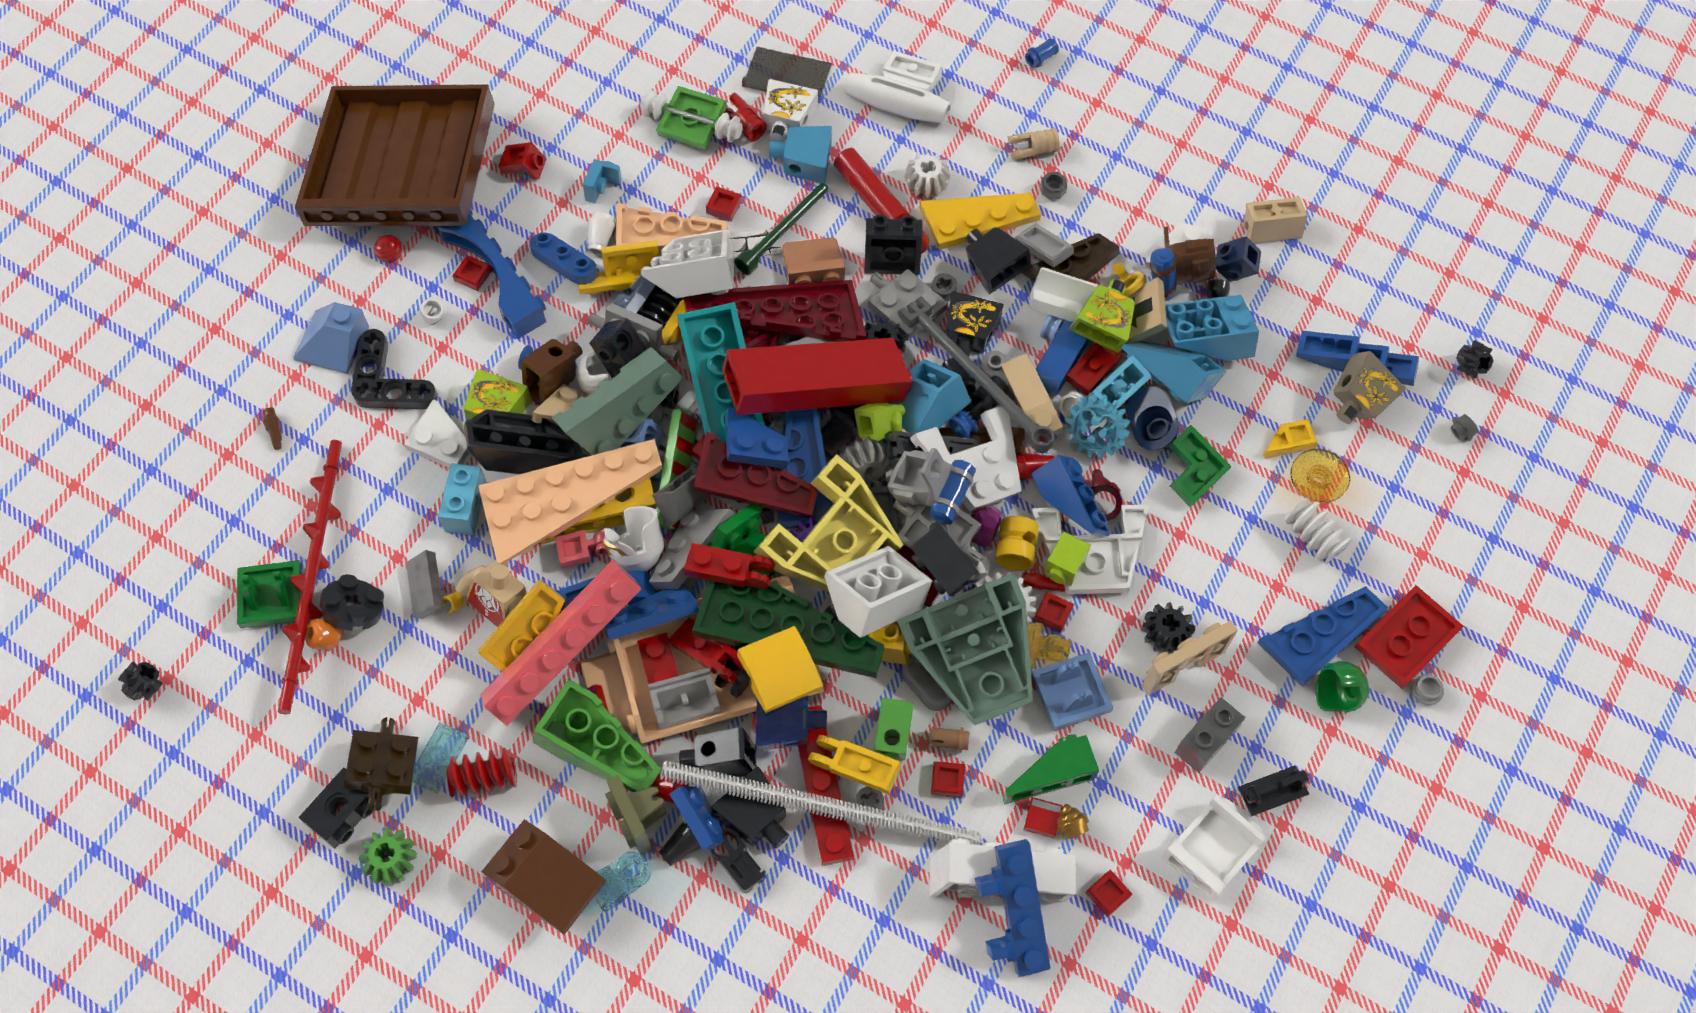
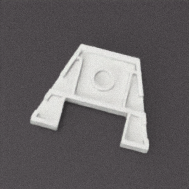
[910,406,1022,512]
[1031,505,1149,595]

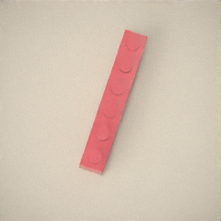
[480,559,641,726]

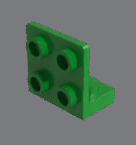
[711,504,777,577]

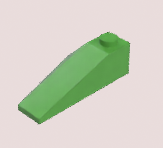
[533,679,661,792]

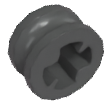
[932,273,957,302]
[855,786,884,811]

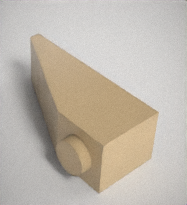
[1001,353,1063,442]

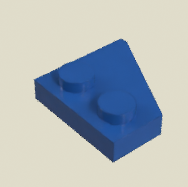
[725,407,789,468]
[670,786,724,851]

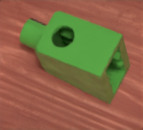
[874,697,914,761]

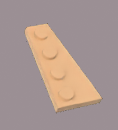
[616,203,728,252]

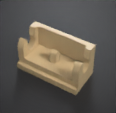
[1243,197,1308,244]

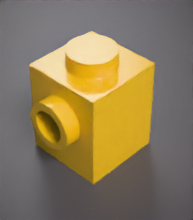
[869,621,912,664]

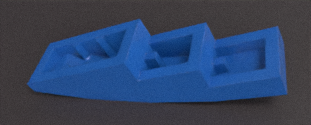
[1296,331,1419,386]

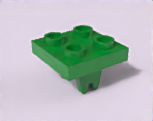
[237,560,302,629]

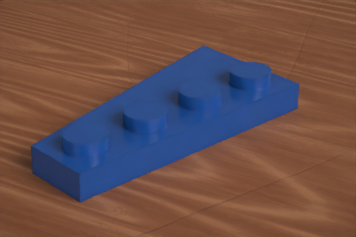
[777,408,833,530]
[1257,586,1389,687]

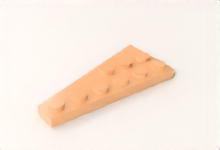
[478,439,663,566]

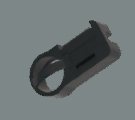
[710,827,766,894]

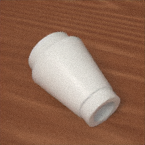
[587,212,616,255]

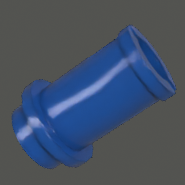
[1025,38,1059,67]

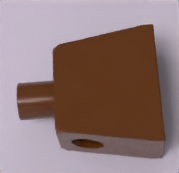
[521,339,583,406]

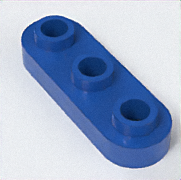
[530,232,597,285]

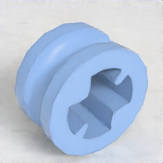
[1040,315,1064,342]

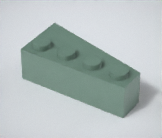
[552,347,684,455]

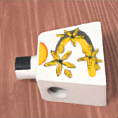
[764,79,818,142]

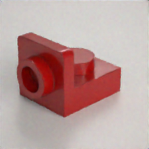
[498,142,546,180]

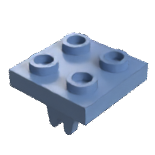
[1031,652,1113,731]

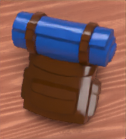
[1149,227,1216,301]

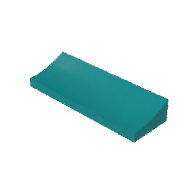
[677,302,775,468]

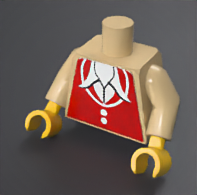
[442,562,527,627]

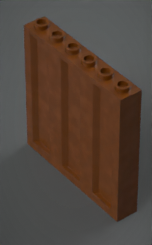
[295,84,495,226]

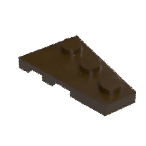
[1022,233,1120,282]

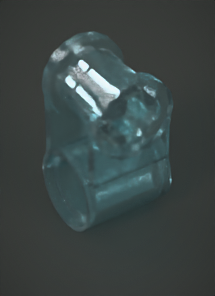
[594,852,651,912]

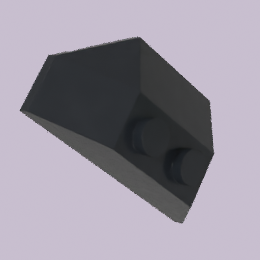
[464,409,582,475]

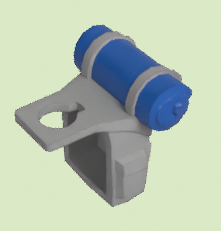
[887,448,976,525]

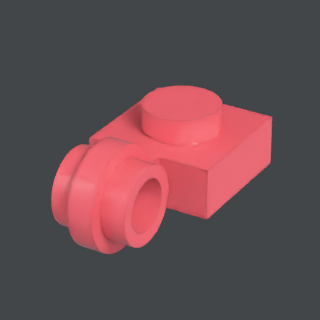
[555,530,609,569]

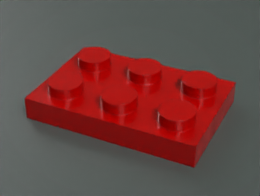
[1355,585,1464,689]

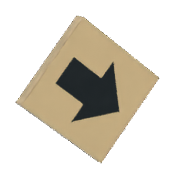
[1120,277,1167,350]

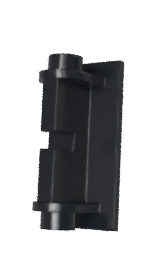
[1238,765,1309,816]

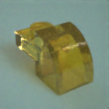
[1027,623,1071,669]

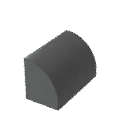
[652,466,711,527]

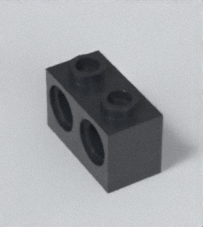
[589,318,647,378]

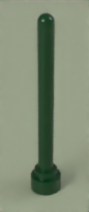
[734,183,828,276]

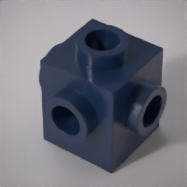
[1216,236,1262,282]

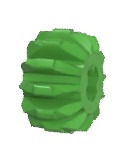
[359,828,417,886]

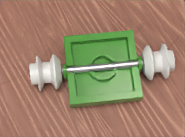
[640,86,743,150]

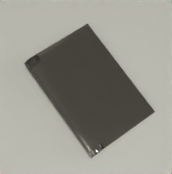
[742,47,832,103]

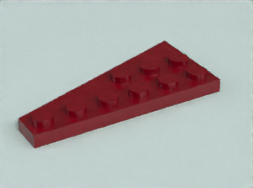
[683,280,867,341]

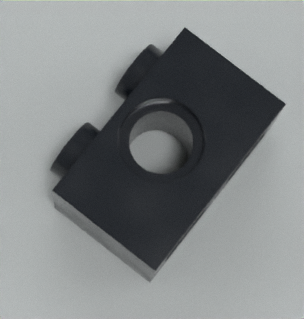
[298,767,376,849]

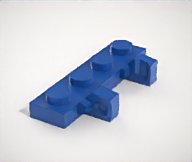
[975,839,1051,977]

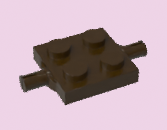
[344,717,419,811]

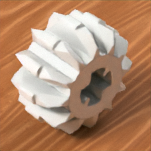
[904,151,951,198]

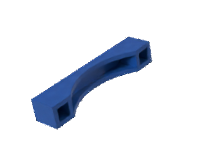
[432,208,546,339]

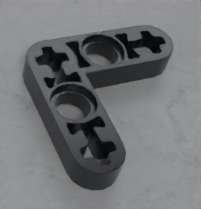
[351,329,438,409]

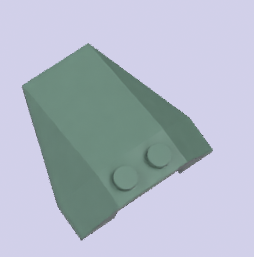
[897,572,1033,726]

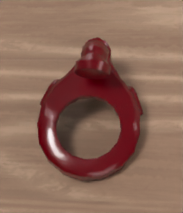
[1089,469,1123,521]

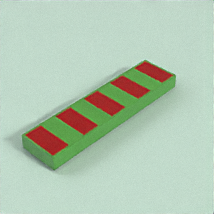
[656,409,698,532]

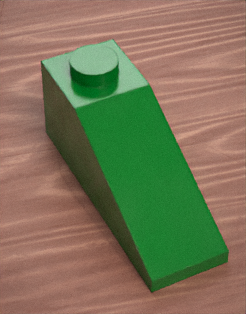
[1003,734,1099,805]

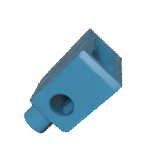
[769,126,832,184]

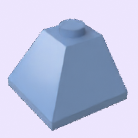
[293,302,369,374]

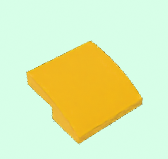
[737,626,823,713]

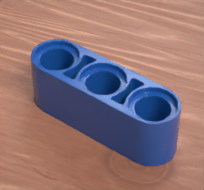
[1036,320,1090,397]

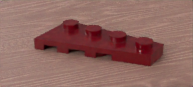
[693,431,818,519]

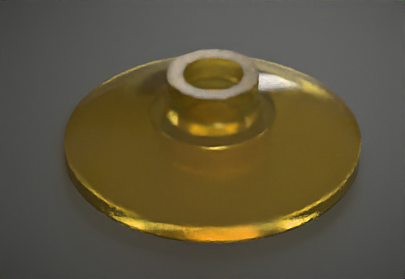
[1290,449,1350,503]

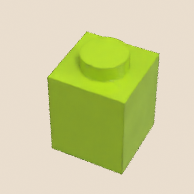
[1044,532,1091,586]

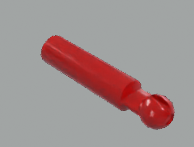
[834,148,929,254]

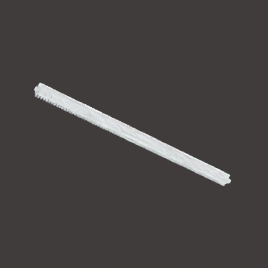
[661,760,981,845]

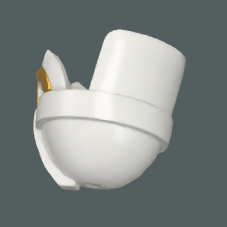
[603,506,664,571]

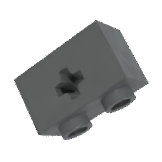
[1174,697,1246,773]

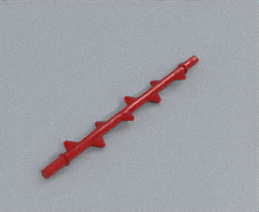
[278,440,342,715]

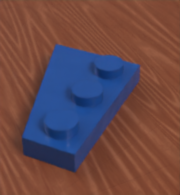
[603,584,699,641]

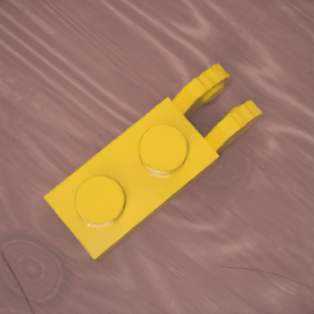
[808,735,902,795]

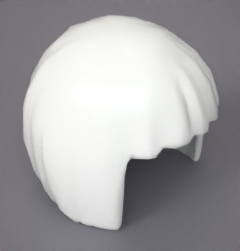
[575,352,612,395]

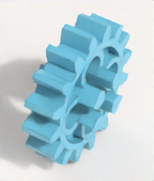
[1065,394,1130,459]

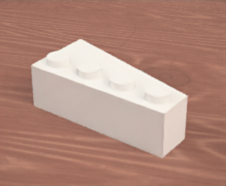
[929,839,1076,902]

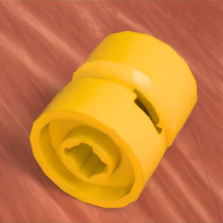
[995,516,1039,571]

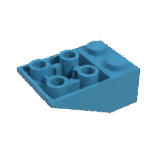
[1165,295,1259,361]
[1121,341,1226,403]
[881,359,971,444]

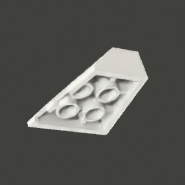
[641,229,734,298]

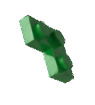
[1168,425,1232,507]

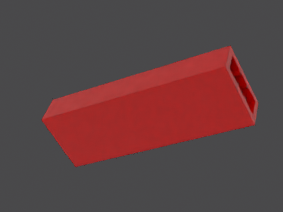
[722,338,912,415]

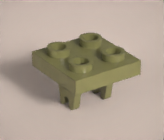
[605,775,667,855]

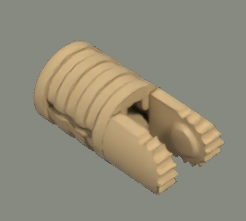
[1007,128,1060,160]

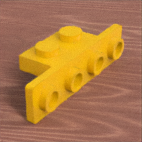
[578,240,660,295]

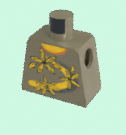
[1333,351,1406,424]

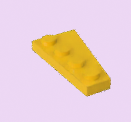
[919,193,1041,250]

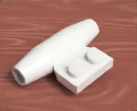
[845,51,951,123]

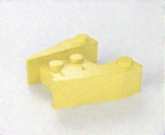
[753,454,903,593]

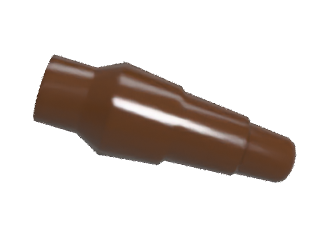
[263,407,282,450]

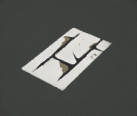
[729,229,781,258]

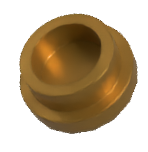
[1057,804,1089,839]

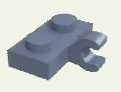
[613,274,655,313]

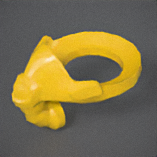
[1113,263,1147,296]

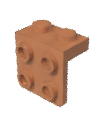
[783,237,845,284]

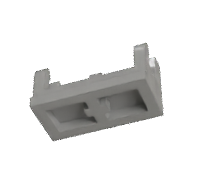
[648,668,721,730]

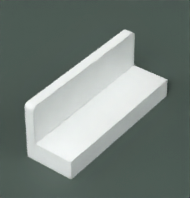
[1029,267,1098,322]

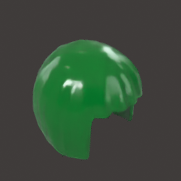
[1315,661,1370,713]

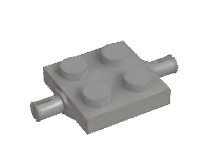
[868,269,948,341]
[588,303,679,362]
[893,501,984,567]

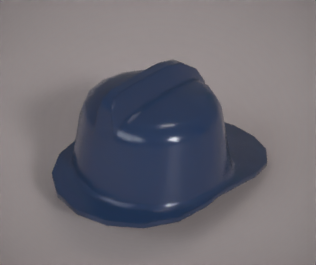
[1126,386,1179,450]

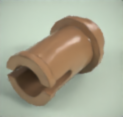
[930,726,970,753]

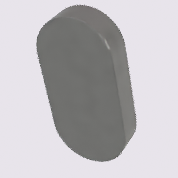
[902,655,952,711]

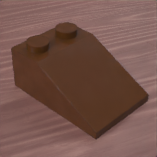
[481,819,606,935]

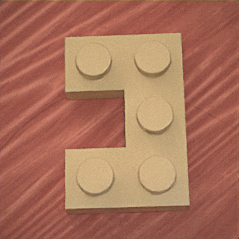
[1142,620,1238,696]

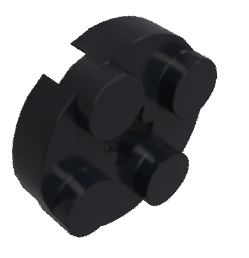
[319,574,384,631]

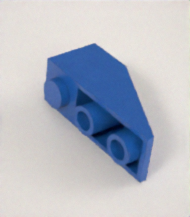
[1032,455,1110,536]

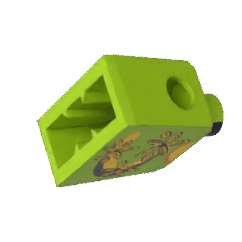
[1069,279,1135,353]
[464,369,532,420]

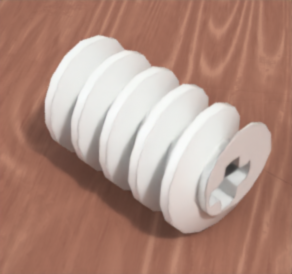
[1284,498,1352,563]

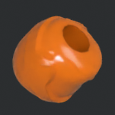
[305,618,343,652]

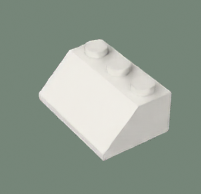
[824,546,933,638]

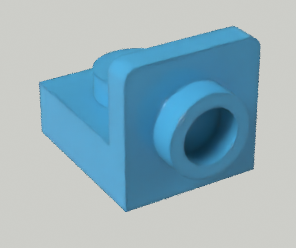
[583,159,622,203]

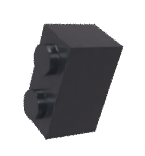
[910,523,980,597]

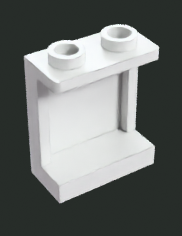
[1161,795,1267,902]

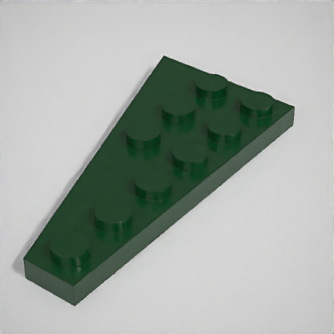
[692,569,884,679]

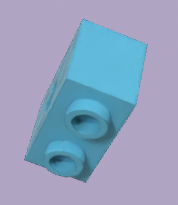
[1086,355,1152,421]
[438,463,487,535]

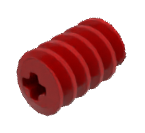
[447,748,517,798]

